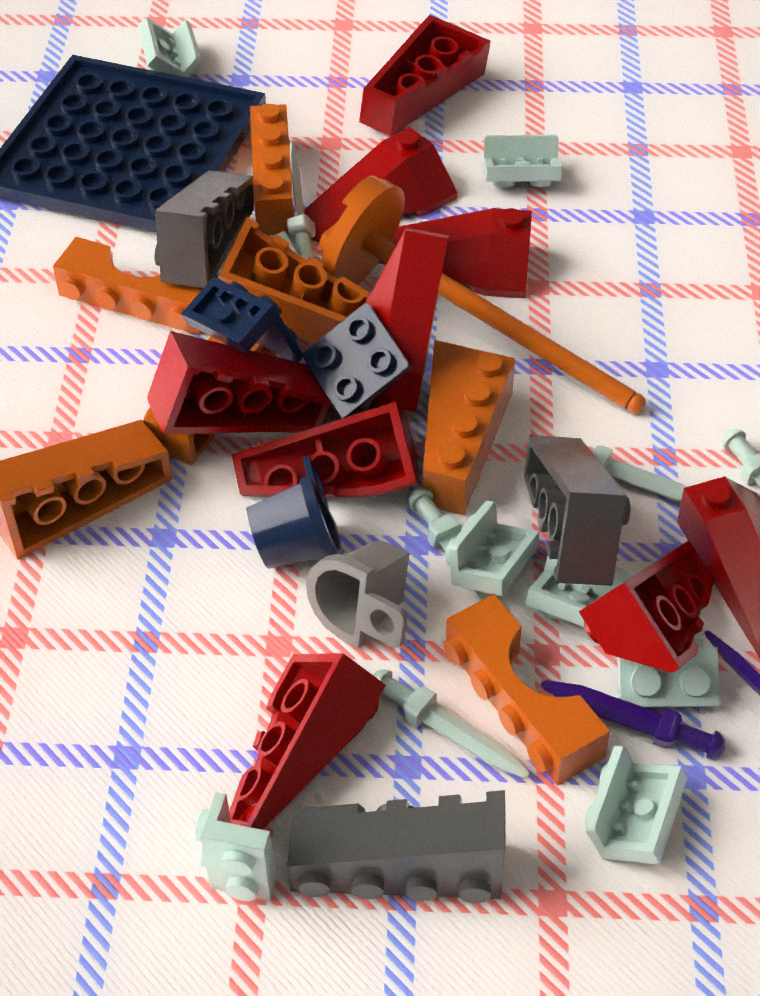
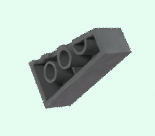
[154,170,254,288]
[524,435,631,586]
[287,790,506,903]

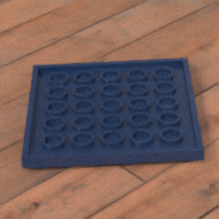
[0,54,266,232]

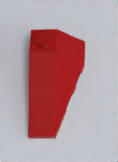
[304,127,458,243]
[379,208,532,299]
[365,228,449,412]
[677,476,760,659]
[578,540,715,673]
[229,653,386,830]

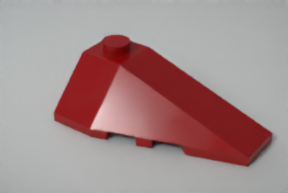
[231,402,418,498]

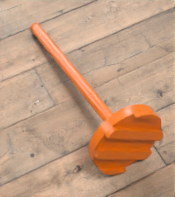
[318,175,646,414]

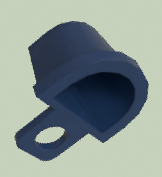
[246,455,343,569]

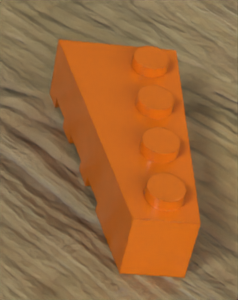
[218,217,371,344]
[423,340,515,515]
[0,420,173,560]

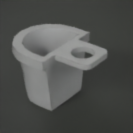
[306,541,410,649]

